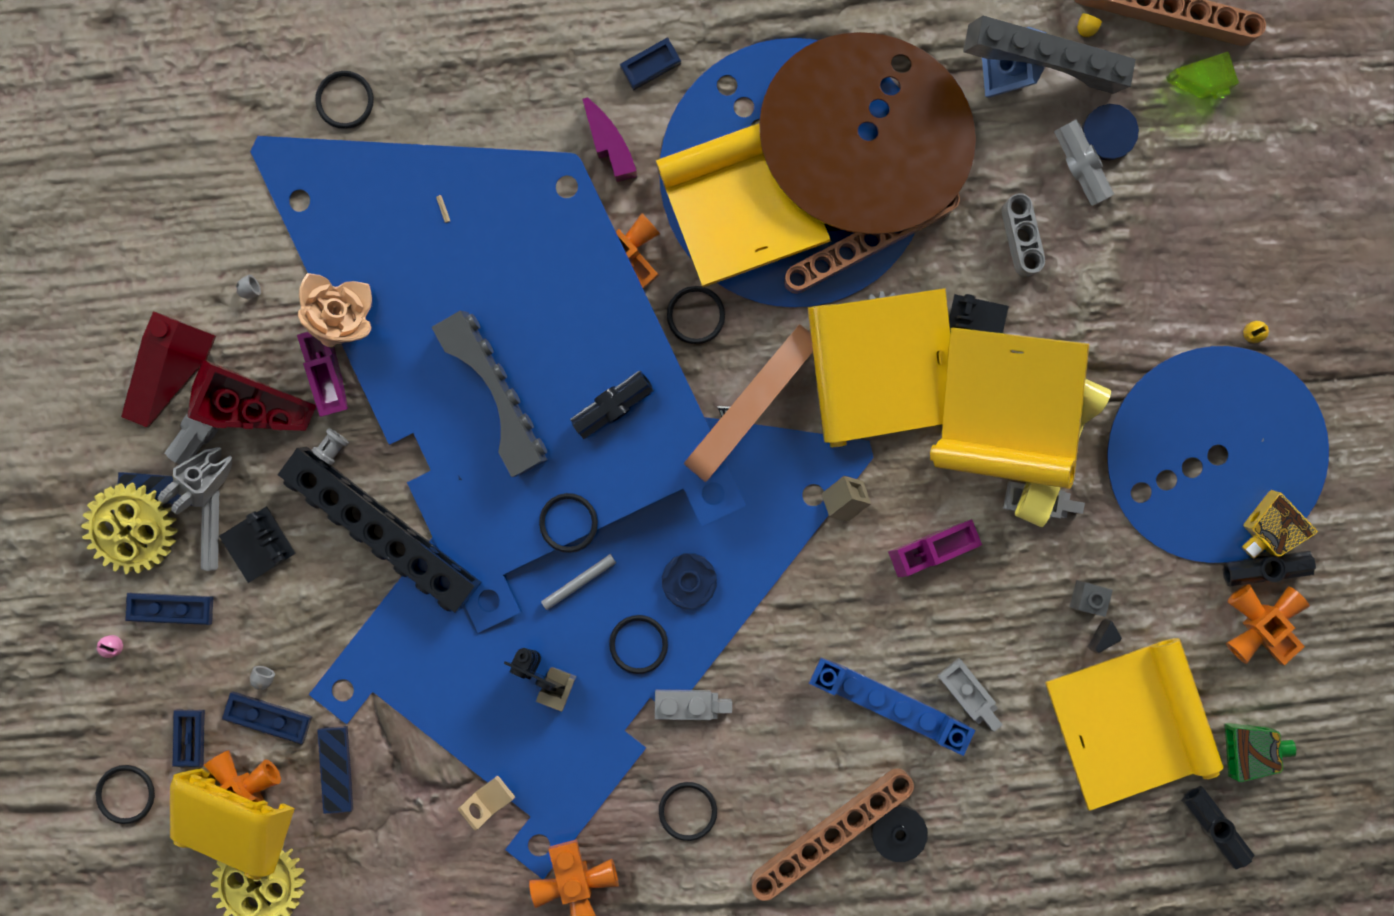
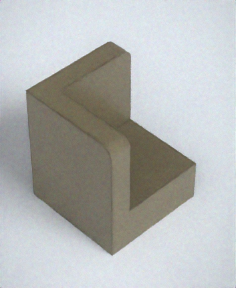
[822,476,871,521]
[536,667,577,712]

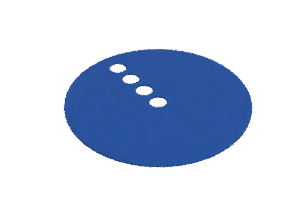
[1107,346,1329,563]

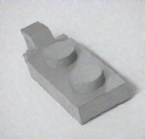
[1003,481,1085,519]
[937,658,1003,732]
[655,690,732,720]

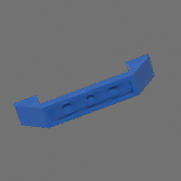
[809,657,976,756]

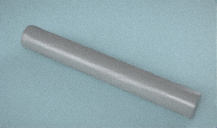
[541,554,616,610]

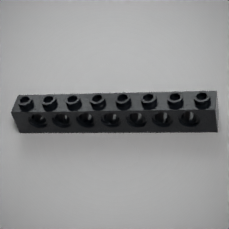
[277,446,481,613]

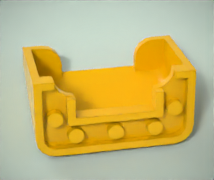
[170,768,295,880]

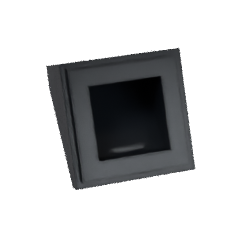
[1088,619,1122,653]

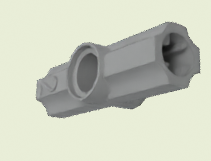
[1054,119,1114,206]
[164,413,219,465]

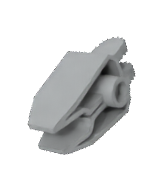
[157,447,232,515]

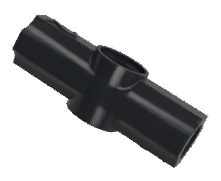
[570,370,655,439]
[1222,551,1316,587]
[1181,786,1255,870]

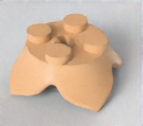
[298,273,372,347]

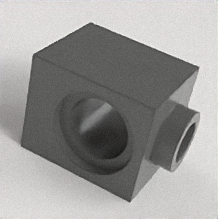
[1070,580,1113,617]

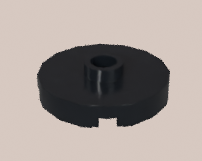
[871,805,928,862]

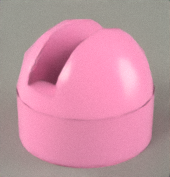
[96,635,123,658]

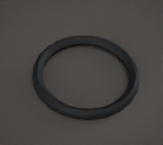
[315,71,374,129]
[667,286,725,344]
[539,493,598,553]
[609,615,668,674]
[95,765,155,824]
[658,782,717,841]

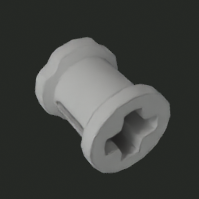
[312,428,349,465]

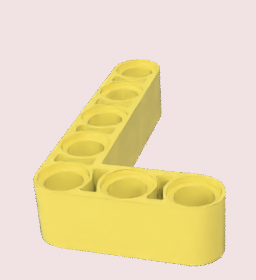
[1015,379,1111,527]

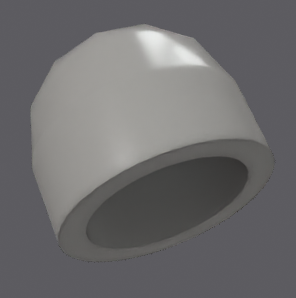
[236,275,261,299]
[250,666,275,690]

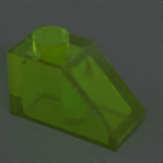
[1166,52,1239,100]

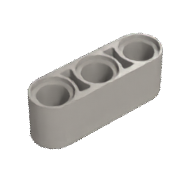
[1001,193,1045,277]

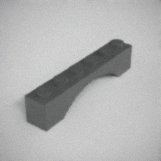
[963,15,1136,94]
[432,310,547,477]

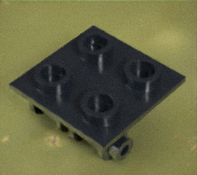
[949,294,1009,334]
[219,506,296,583]
[504,648,566,692]

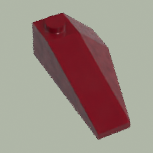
[121,311,216,428]
[187,359,316,431]

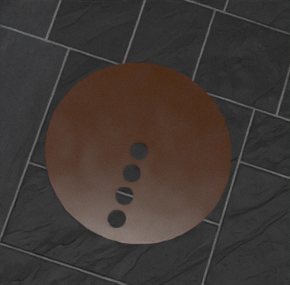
[759,32,976,234]

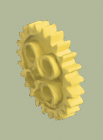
[81,483,178,574]
[211,844,306,916]

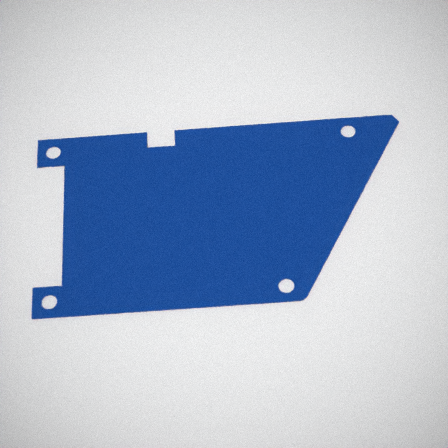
[250,136,747,633]
[309,417,874,879]

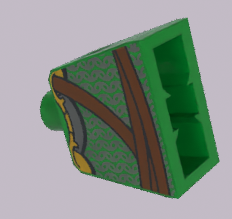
[1224,723,1296,782]

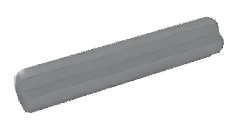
[201,490,219,571]

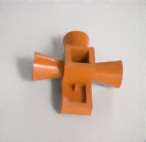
[616,213,660,290]
[1226,584,1310,666]
[203,750,281,806]
[529,839,619,916]

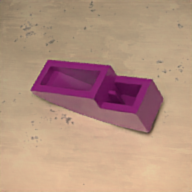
[582,97,638,182]
[297,331,348,417]
[888,519,982,577]

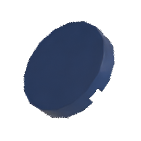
[1082,104,1139,161]
[662,553,717,609]

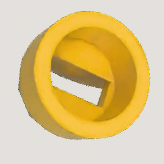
[1077,13,1102,37]
[1243,321,1269,344]

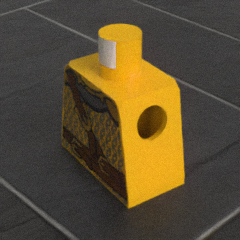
[1242,490,1318,559]

